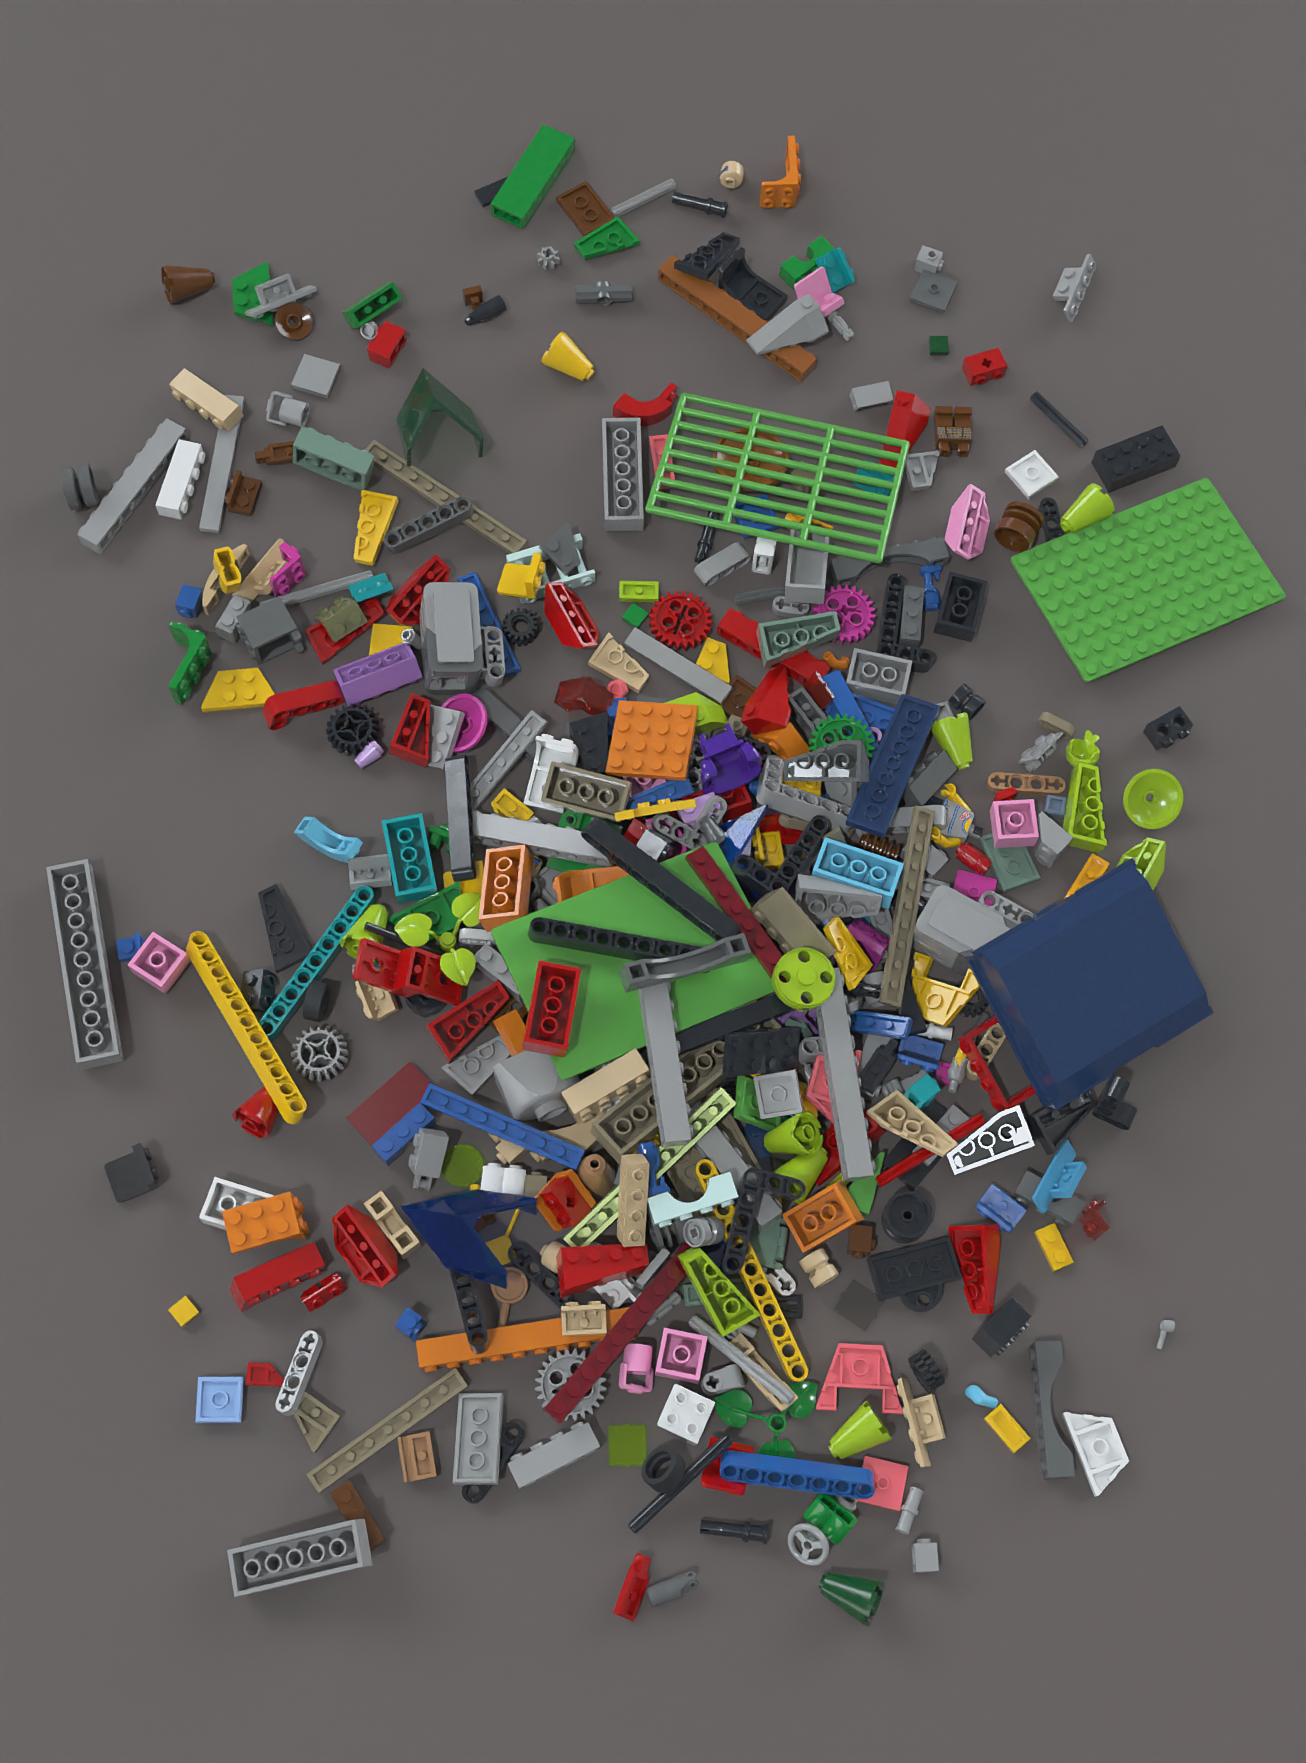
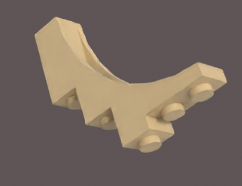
[488,1111,605,1165]

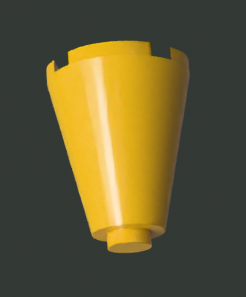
[541,331,595,381]

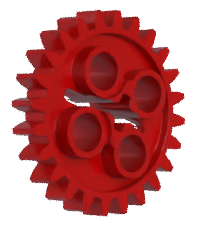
[649,590,712,651]

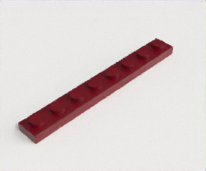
[685,846,787,983]

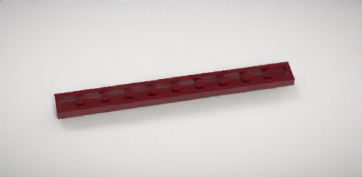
[543,1242,692,1425]

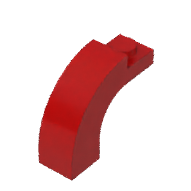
[613,382,678,426]

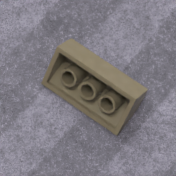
[750,887,836,963]

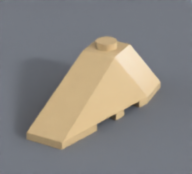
[867,1090,958,1157]

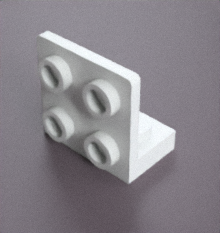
[657,1384,715,1446]

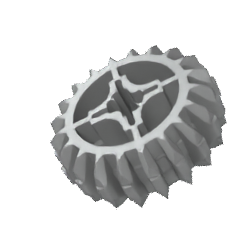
[291,1025,349,1082]

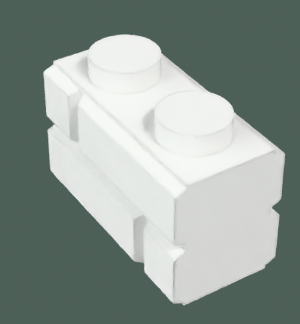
[752,537,777,575]

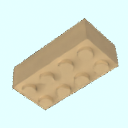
[561,1048,651,1124]

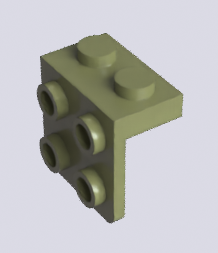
[314,596,368,642]

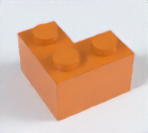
[751,722,809,762]

